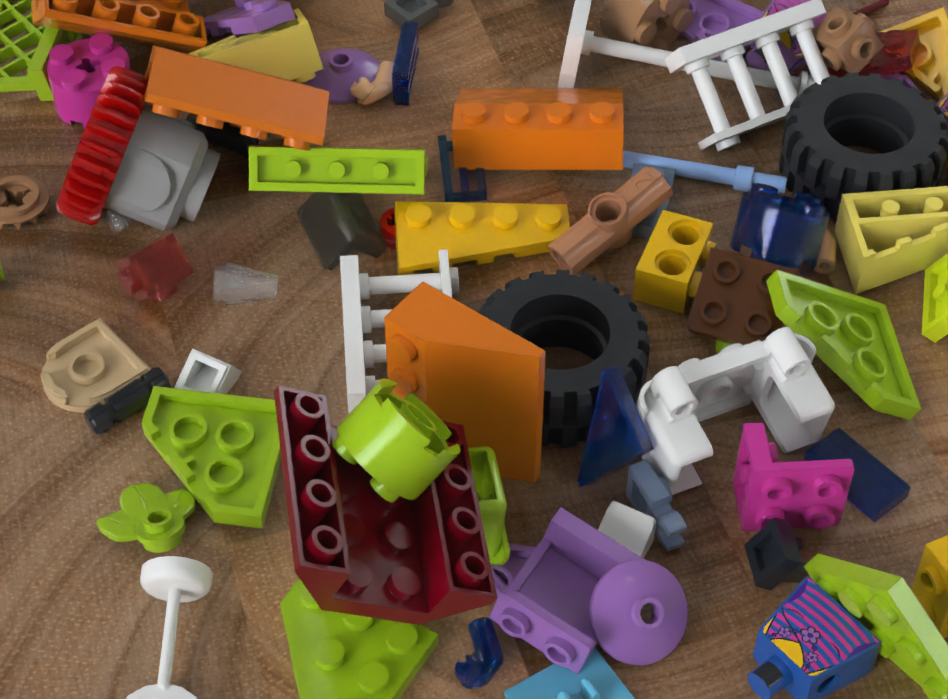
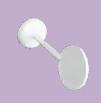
[126,556,213,699]

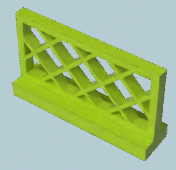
[0,0,83,101]
[249,145,430,195]

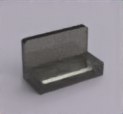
[297,192,388,270]

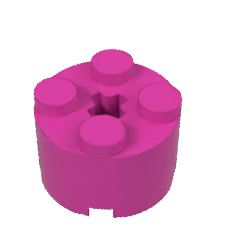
[47,33,131,129]

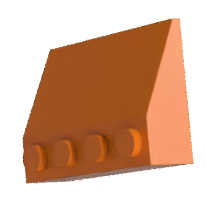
[452,88,624,170]
[384,281,546,483]

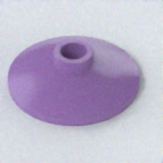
[303,48,379,104]
[589,560,688,665]

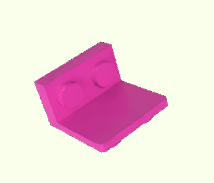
[732,423,855,531]

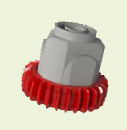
[56,65,221,231]

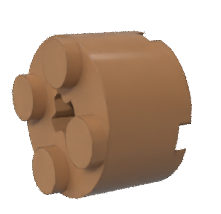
[600,0,694,51]

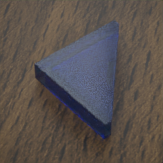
[577,366,654,487]

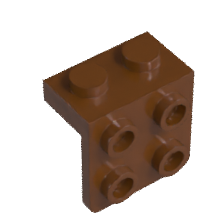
[687,247,799,345]

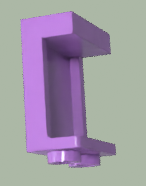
[489,507,645,674]

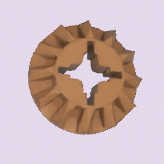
[0,175,51,230]

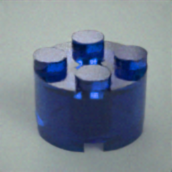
[730,183,830,269]

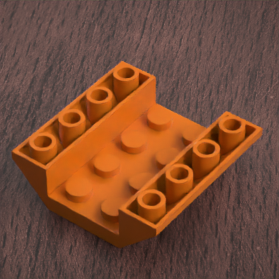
[31,0,207,53]
[144,45,329,151]

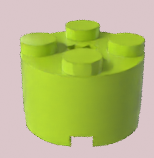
[332,378,460,503]

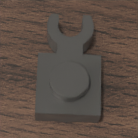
[384,0,454,33]

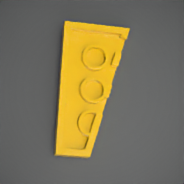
[394,201,570,275]

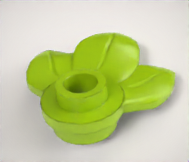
[96,483,195,553]

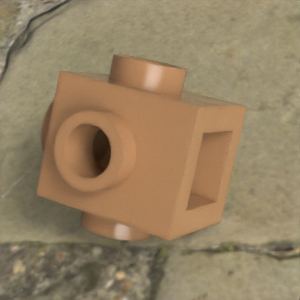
[812,6,883,73]

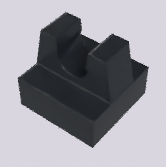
[744,517,809,590]

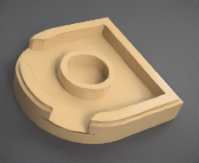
[41,318,151,413]

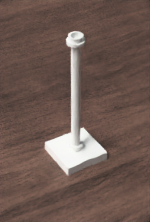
[557,0,814,95]

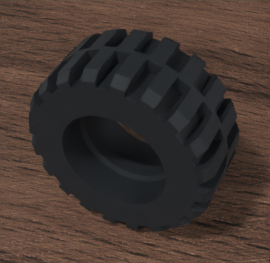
[779,72,948,224]
[477,270,650,448]

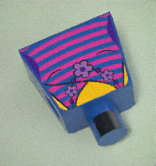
[748,576,882,699]

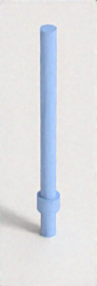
[623,150,787,194]

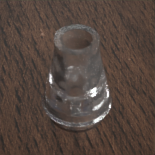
[213,262,278,306]

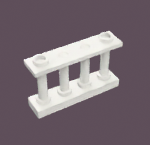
[664,0,830,152]
[340,249,459,413]

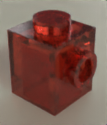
[115,233,194,303]

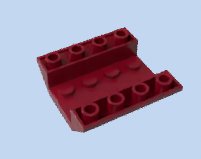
[274,385,497,625]

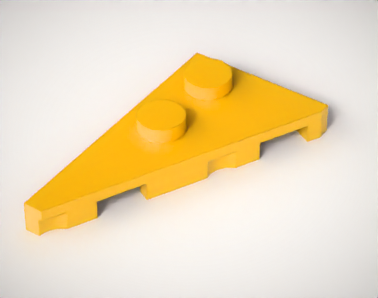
[875,7,948,101]

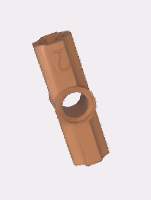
[547,166,673,275]

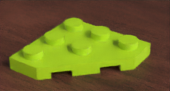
[766,270,921,420]
[141,386,282,529]
[804,553,948,699]
[280,579,439,699]

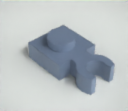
[626,459,687,552]

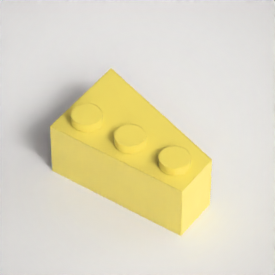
[189,8,324,83]
[835,186,948,295]

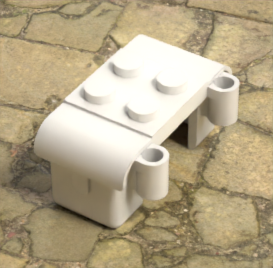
[626,327,835,495]

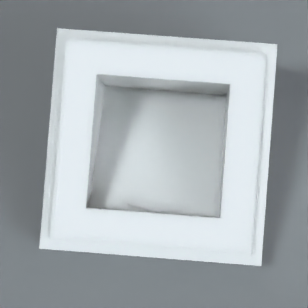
[174,348,242,394]
[598,501,656,558]

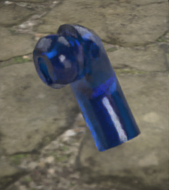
[454,617,504,689]

